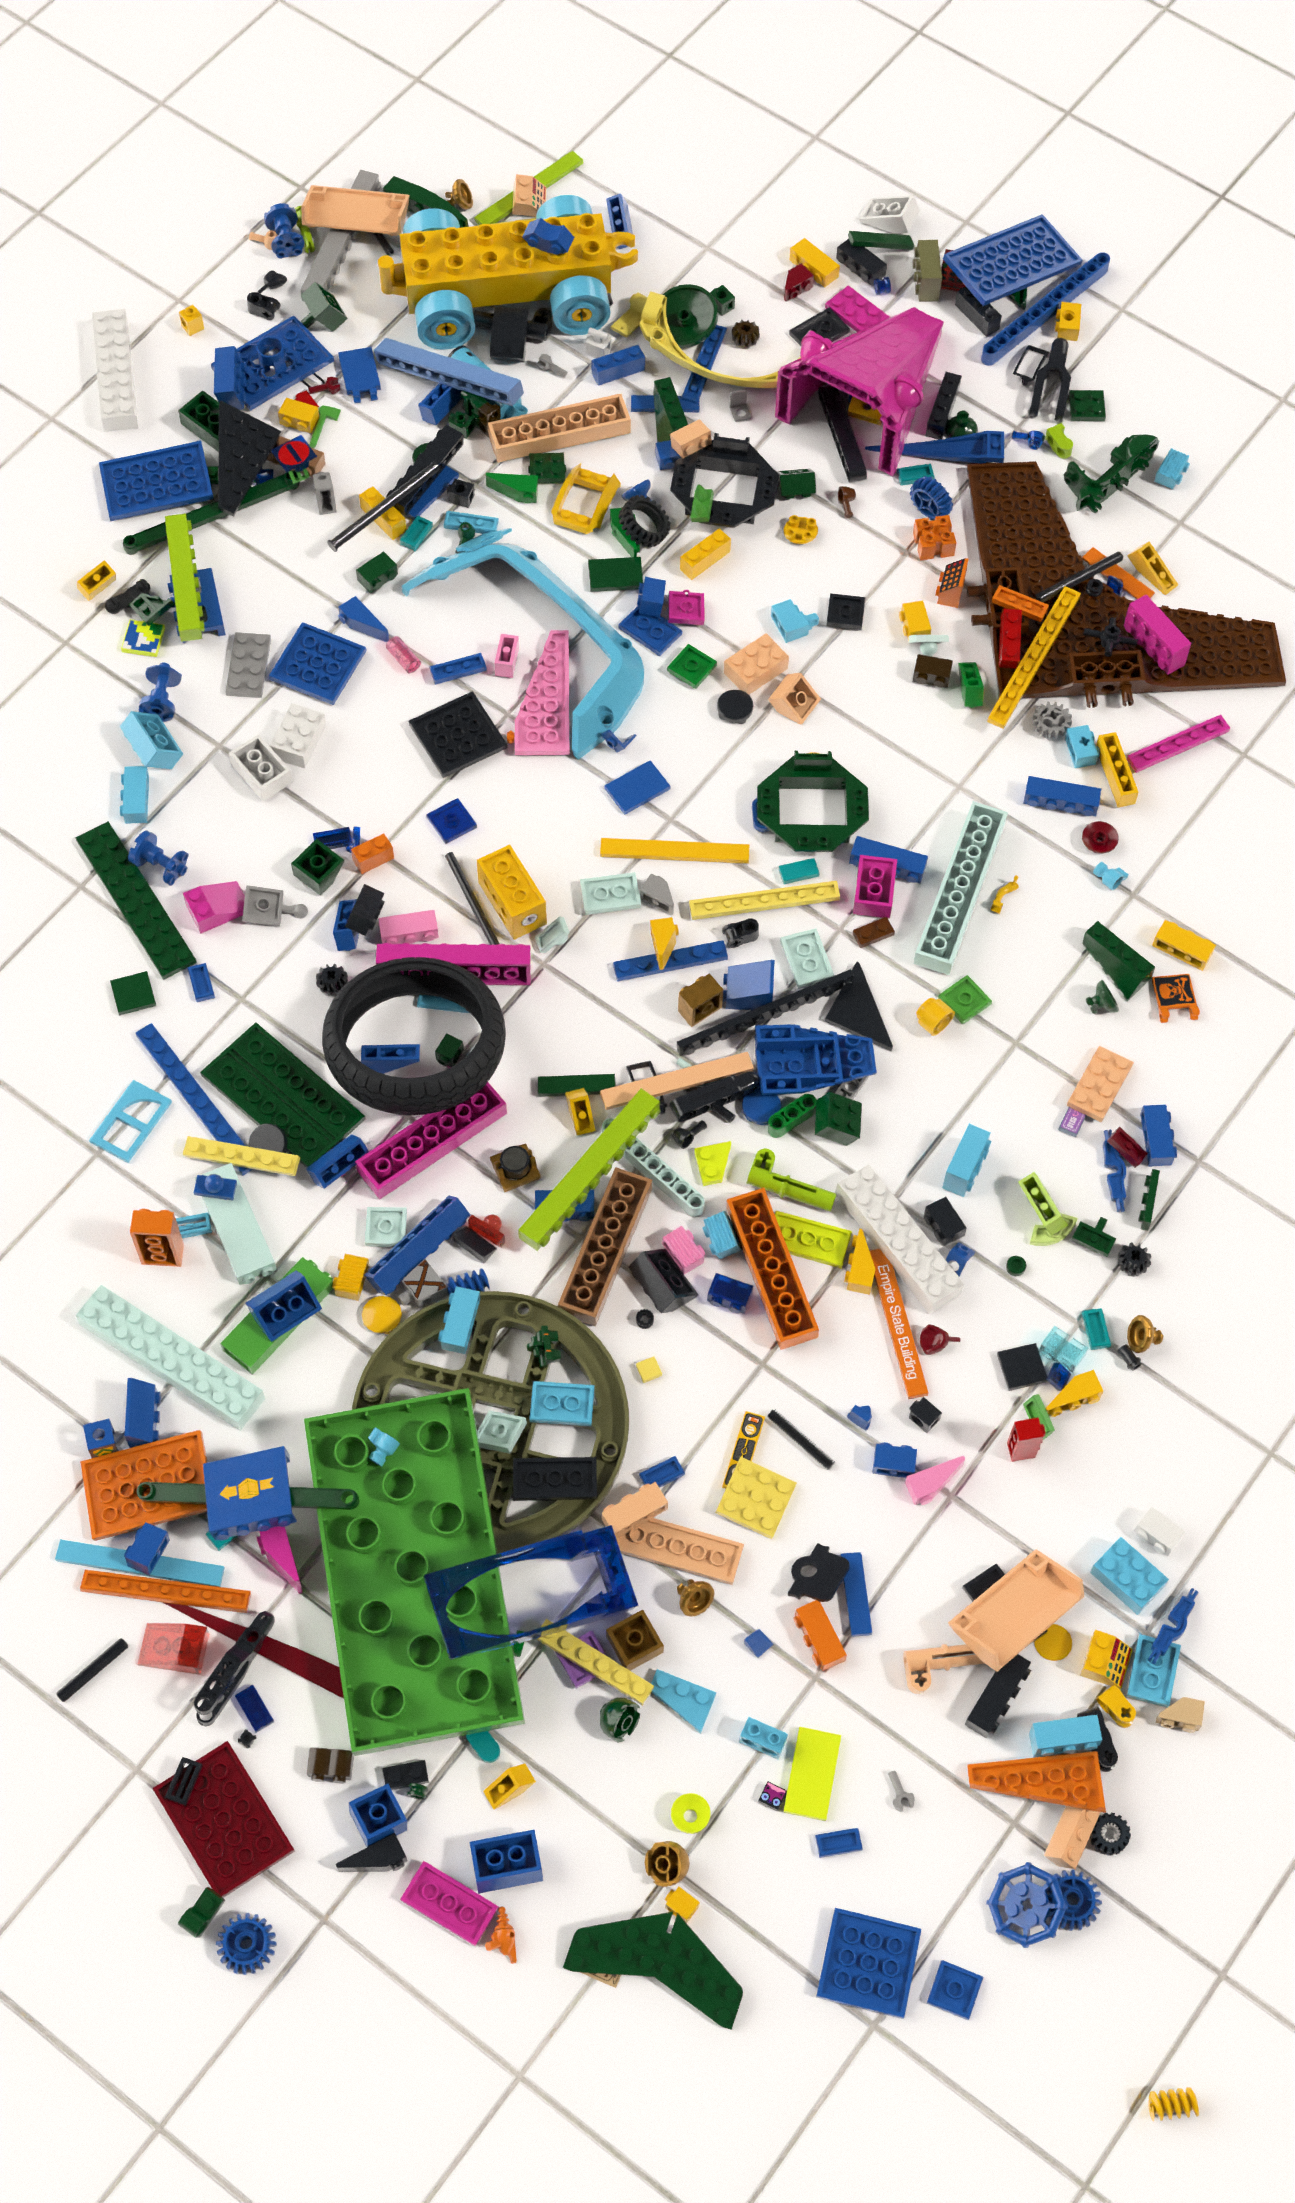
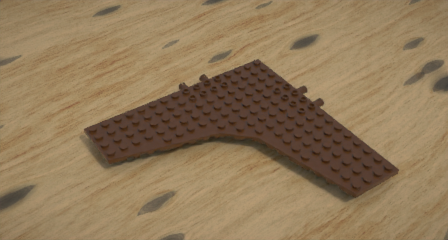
[967,461,1286,708]

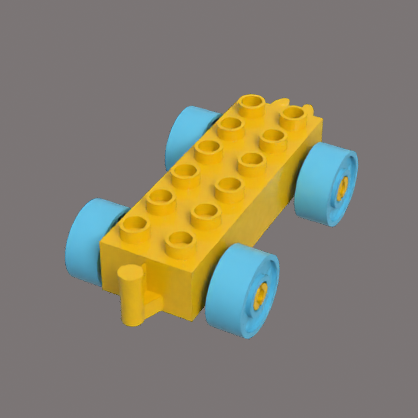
[378,195,638,350]

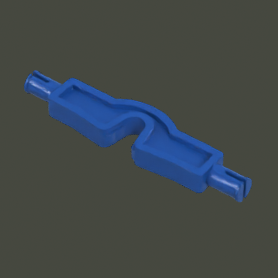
[1102,1129,1126,1213]
[1148,1588,1199,1664]

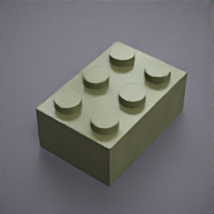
[912,239,942,302]

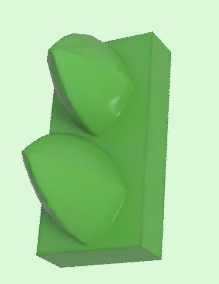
[690,484,714,522]

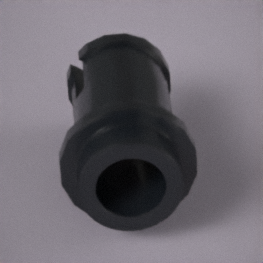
[1117,1344,1142,1371]

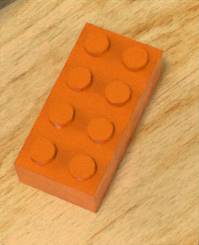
[130,1208,184,1267]

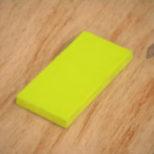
[775,1210,852,1269]
[783,1726,842,1821]

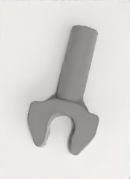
[537,354,568,378]
[888,1770,915,1813]

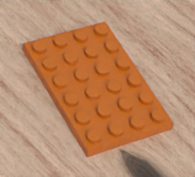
[80,1430,208,1541]

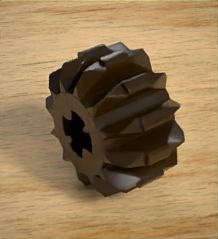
[731,319,760,348]

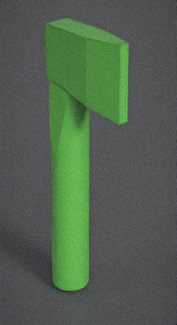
[309,405,341,448]

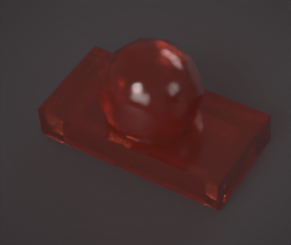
[468,1214,505,1248]

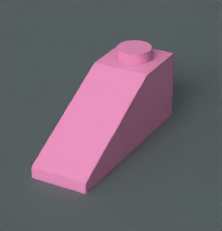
[905,1455,965,1505]

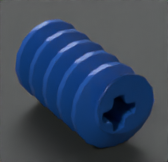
[446,1268,490,1297]

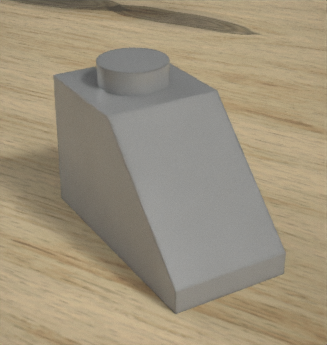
[639,873,674,916]

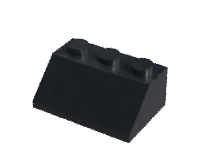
[628,1249,699,1314]

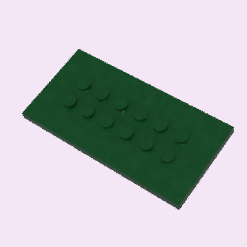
[200,1022,366,1168]

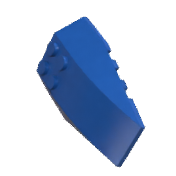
[755,1024,877,1095]

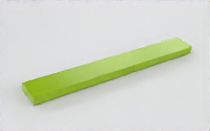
[474,150,583,225]

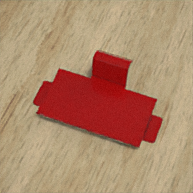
[294,390,319,407]

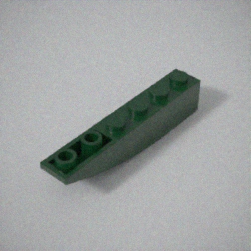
[383,175,469,228]

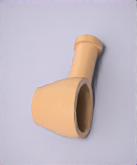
[249,230,278,250]

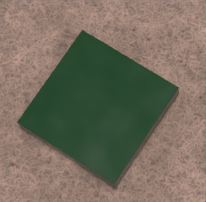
[110,971,156,1016]

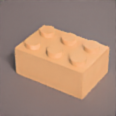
[724,633,789,695]

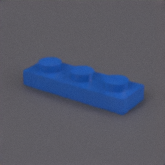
[429,653,487,685]

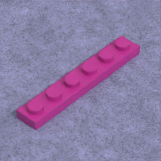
[1127,714,1230,773]

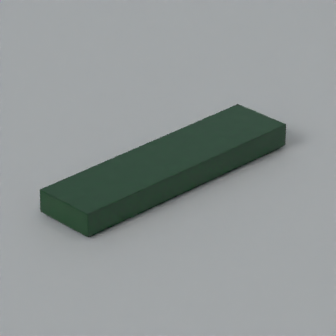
[848,231,915,250]
[538,1074,616,1097]

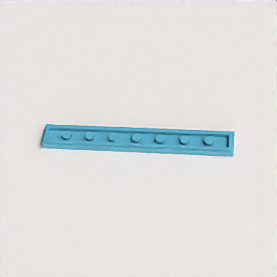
[55,1539,225,1587]

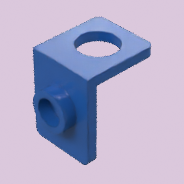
[601,730,637,753]
[946,1242,975,1277]

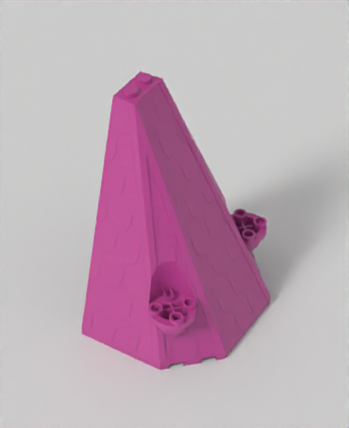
[775,307,944,477]

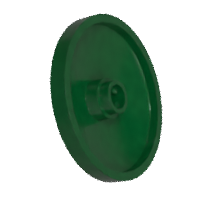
[662,284,718,348]

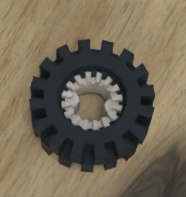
[1090,1812,1131,1856]

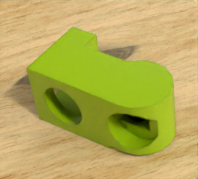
[1045,423,1073,459]

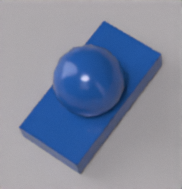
[193,1174,237,1201]

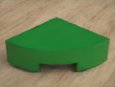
[513,1630,526,1658]

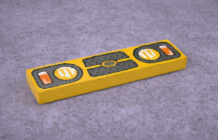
[722,1411,765,1489]

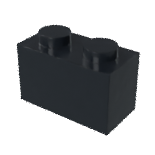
[923,1196,967,1246]

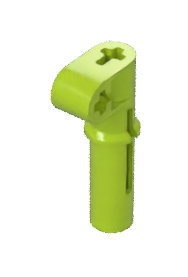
[746,1148,837,1212]

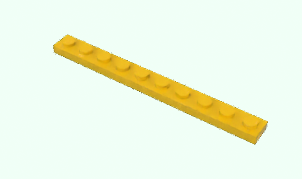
[987,586,1081,729]

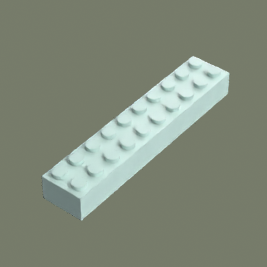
[913,801,1008,975]
[76,1284,265,1431]

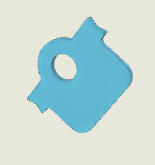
[456,528,512,552]

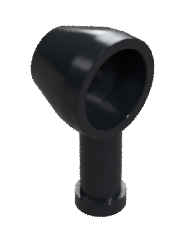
[672,1120,707,1149]

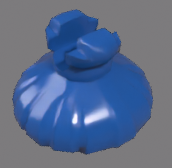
[621,479,652,501]

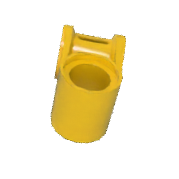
[1096,1685,1136,1728]

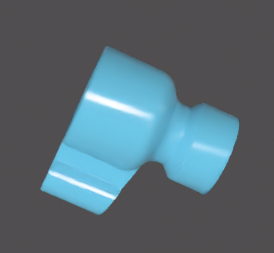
[1093,861,1129,890]
[368,1427,400,1467]

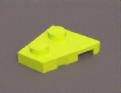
[694,1141,732,1186]

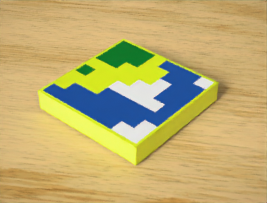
[121,619,165,657]

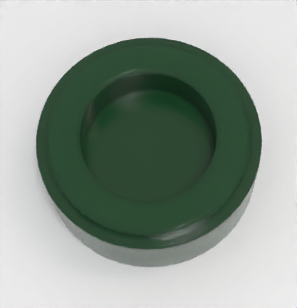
[1006,1255,1027,1277]

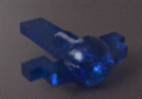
[343,826,361,853]

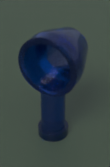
[1012,430,1045,450]

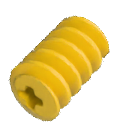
[1148,2087,1199,2122]

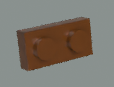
[852,917,895,948]

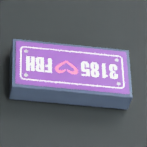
[1058,1107,1087,1138]

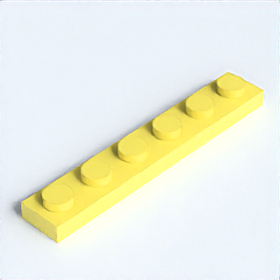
[183,1136,300,1176]
[535,1619,654,1706]

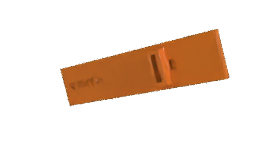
[1082,547,1155,599]

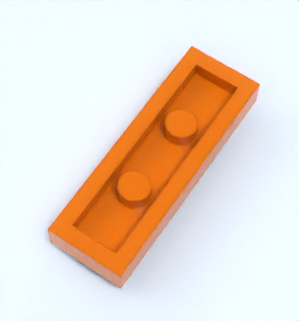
[992,585,1049,622]

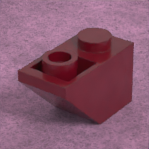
[784,263,814,302]

